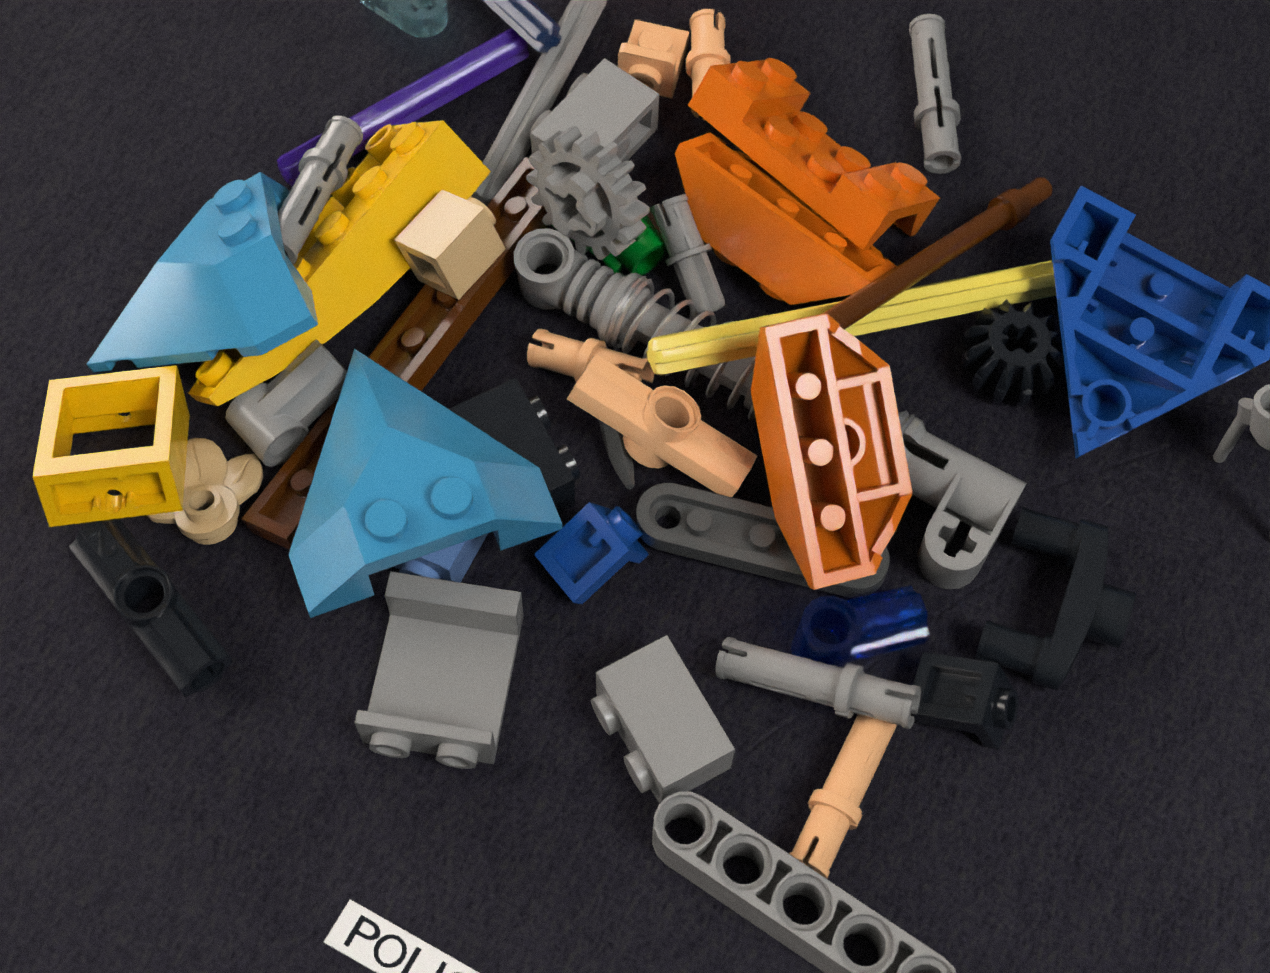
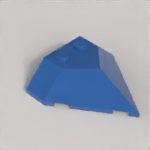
[1050,186,1270,458]

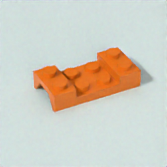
[688,58,940,251]

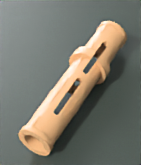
[789,714,897,879]

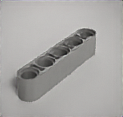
[652,792,956,973]

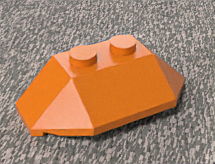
[675,132,897,305]
[751,314,913,590]

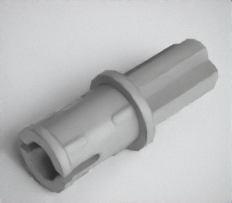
[650,194,725,317]

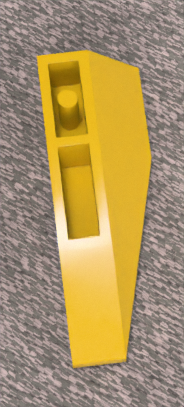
[188,120,491,406]

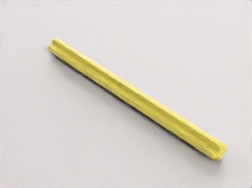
[646,260,1056,376]

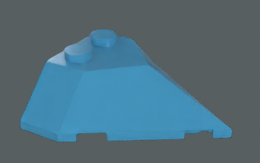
[87,172,318,372]
[289,349,563,618]

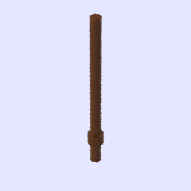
[822,177,1052,330]

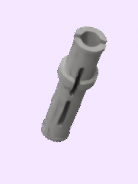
[909,14,961,174]
[278,116,363,265]
[716,637,921,729]

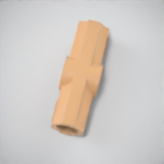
[567,353,757,497]

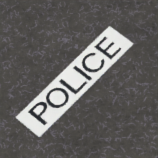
[324,899,479,973]

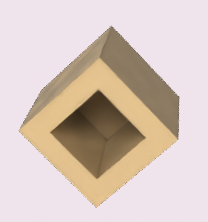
[394,189,505,300]

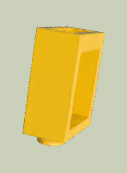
[32,365,190,527]

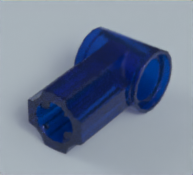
[791,585,930,667]

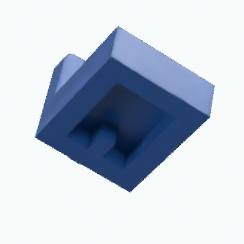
[534,502,649,604]

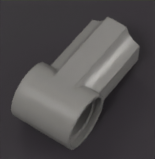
[225,339,347,467]

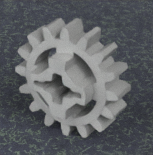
[526,126,650,260]

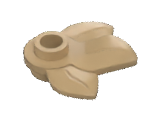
[146,438,263,545]

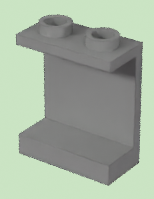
[355,571,524,769]

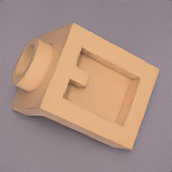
[618,20,689,99]

